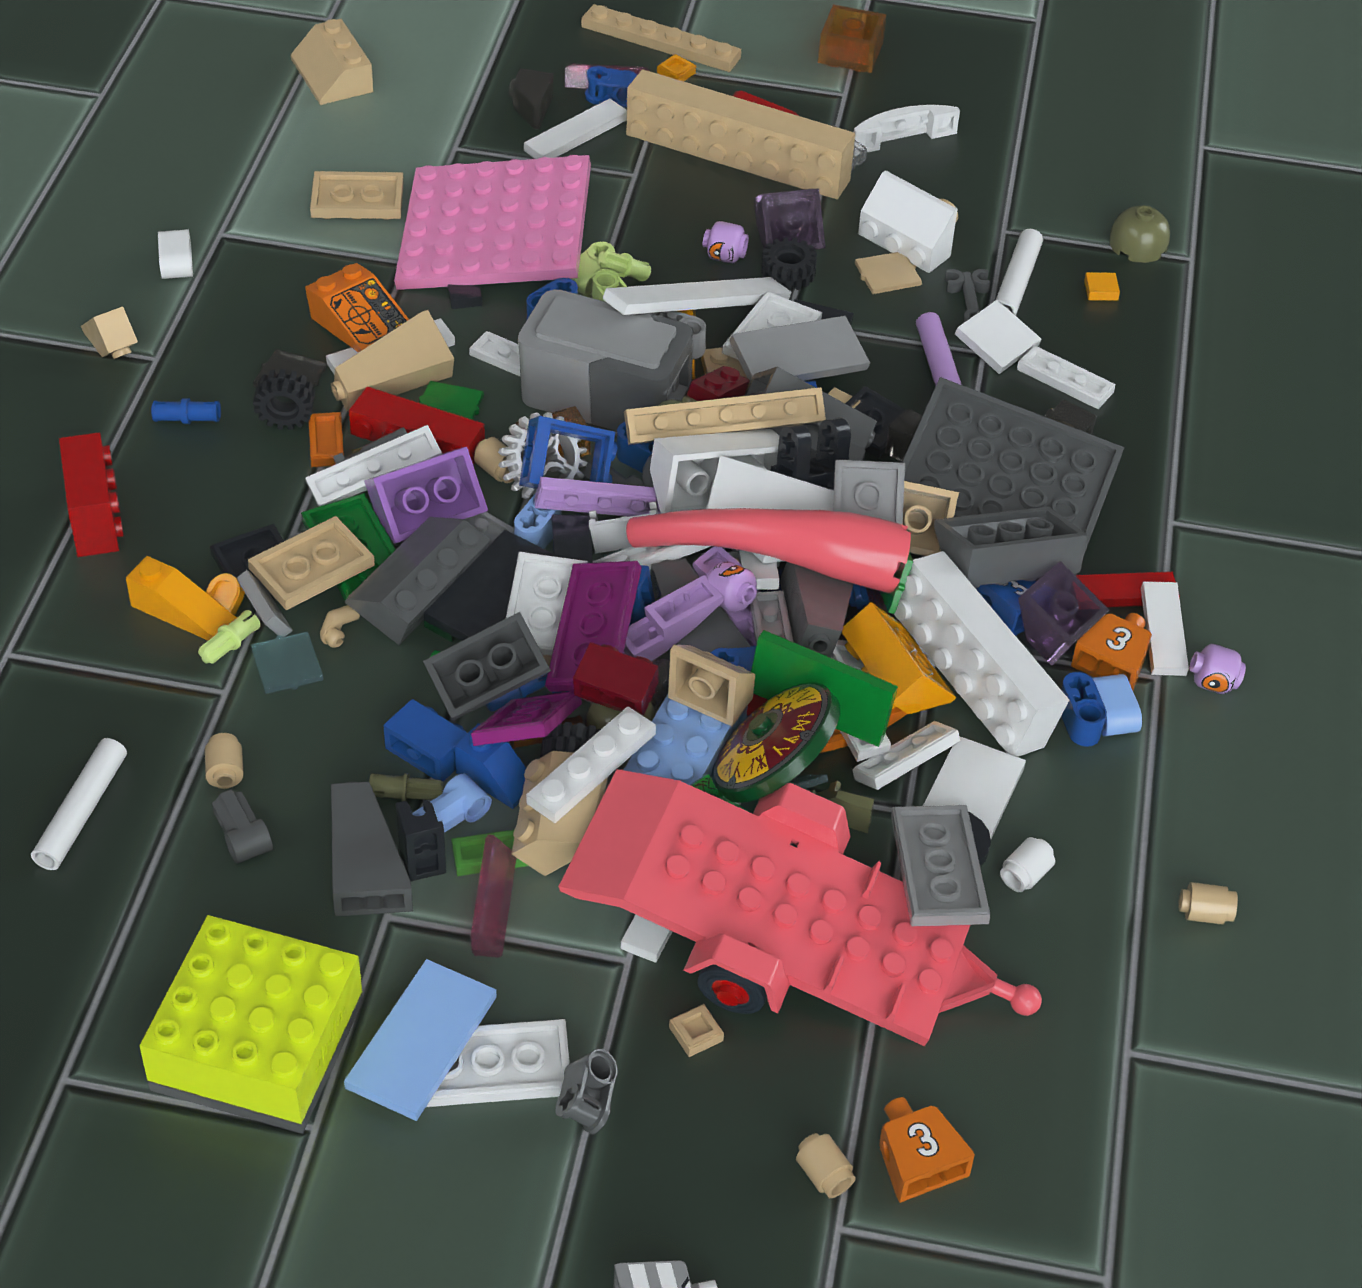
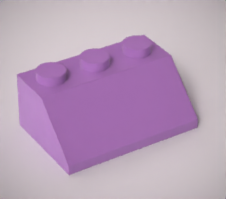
[364,447,489,543]

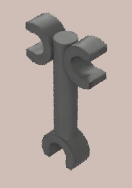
[945,269,990,324]

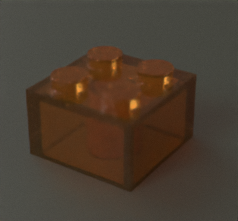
[818,4,887,73]

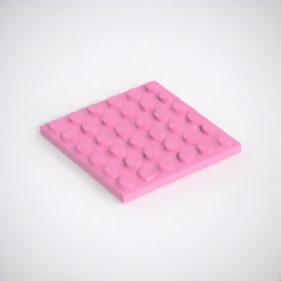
[394,155,591,290]

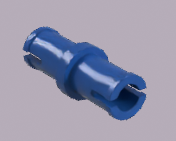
[151,398,221,424]

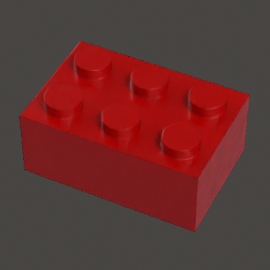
[59,432,124,557]

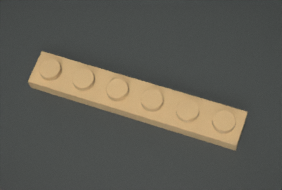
[581,4,741,72]
[624,387,826,445]

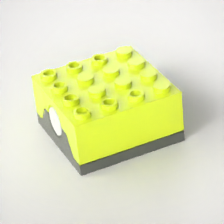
[139,915,363,1134]

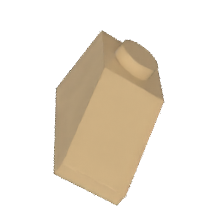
[81,306,138,359]

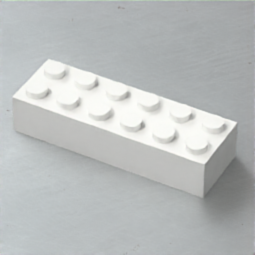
[894,551,1069,757]

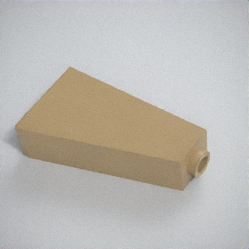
[331,310,455,411]

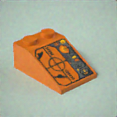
[305,263,409,353]

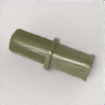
[369,773,444,801]

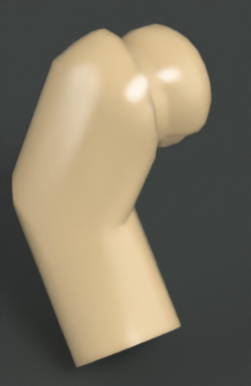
[320,605,360,648]

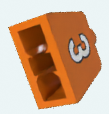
[1071,613,1152,690]
[879,1097,975,1203]

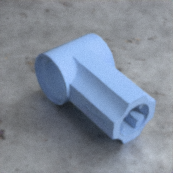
[412,773,492,833]

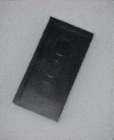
[424,530,554,641]

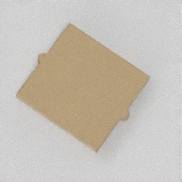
[855,252,922,294]

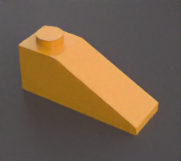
[126,556,237,640]

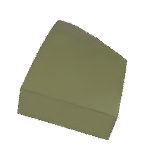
[810,781,874,833]

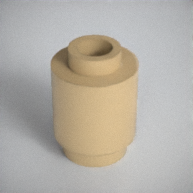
[474,437,514,483]
[205,733,243,789]
[1179,882,1238,925]
[796,1133,855,1198]

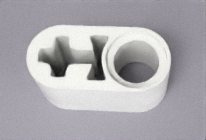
[158,229,193,279]

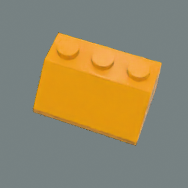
[842,602,957,714]

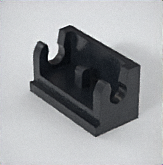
[551,515,593,563]
[396,800,446,881]

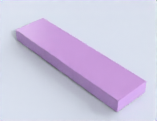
[534,477,660,517]

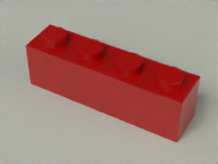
[349,386,485,464]

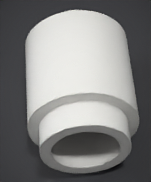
[1000,837,1055,892]

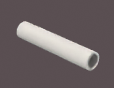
[995,229,1043,316]
[31,738,127,870]

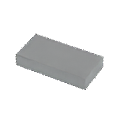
[237,570,293,638]

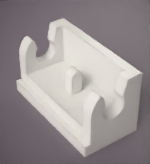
[589,502,659,554]

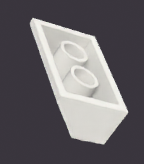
[858,170,958,273]

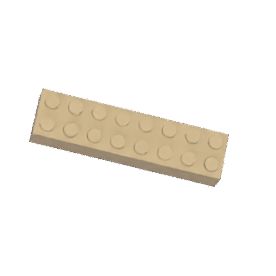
[626,69,855,199]

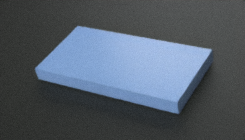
[344,959,497,1121]

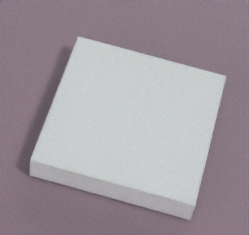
[955,300,1042,374]

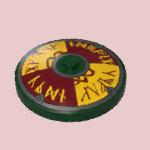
[712,682,840,803]

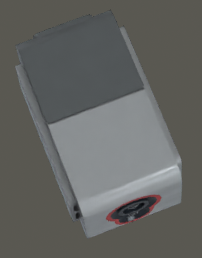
[518,289,706,431]

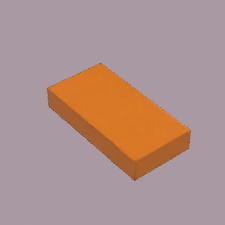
[309,412,344,467]

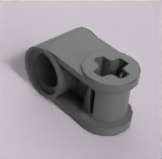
[555,1049,618,1135]

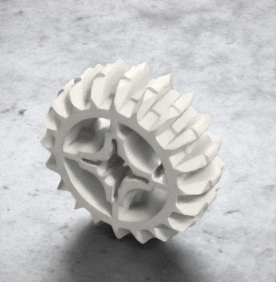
[498,412,588,499]

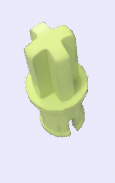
[597,250,651,281]
[198,610,260,664]

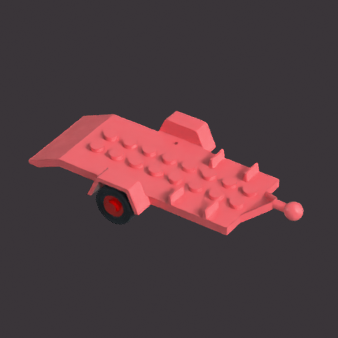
[558,769,1042,1047]

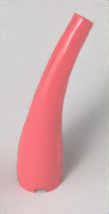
[626,508,911,593]

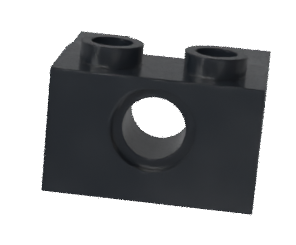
[770,417,851,491]

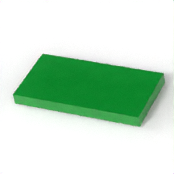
[301,493,396,600]
[751,630,898,747]

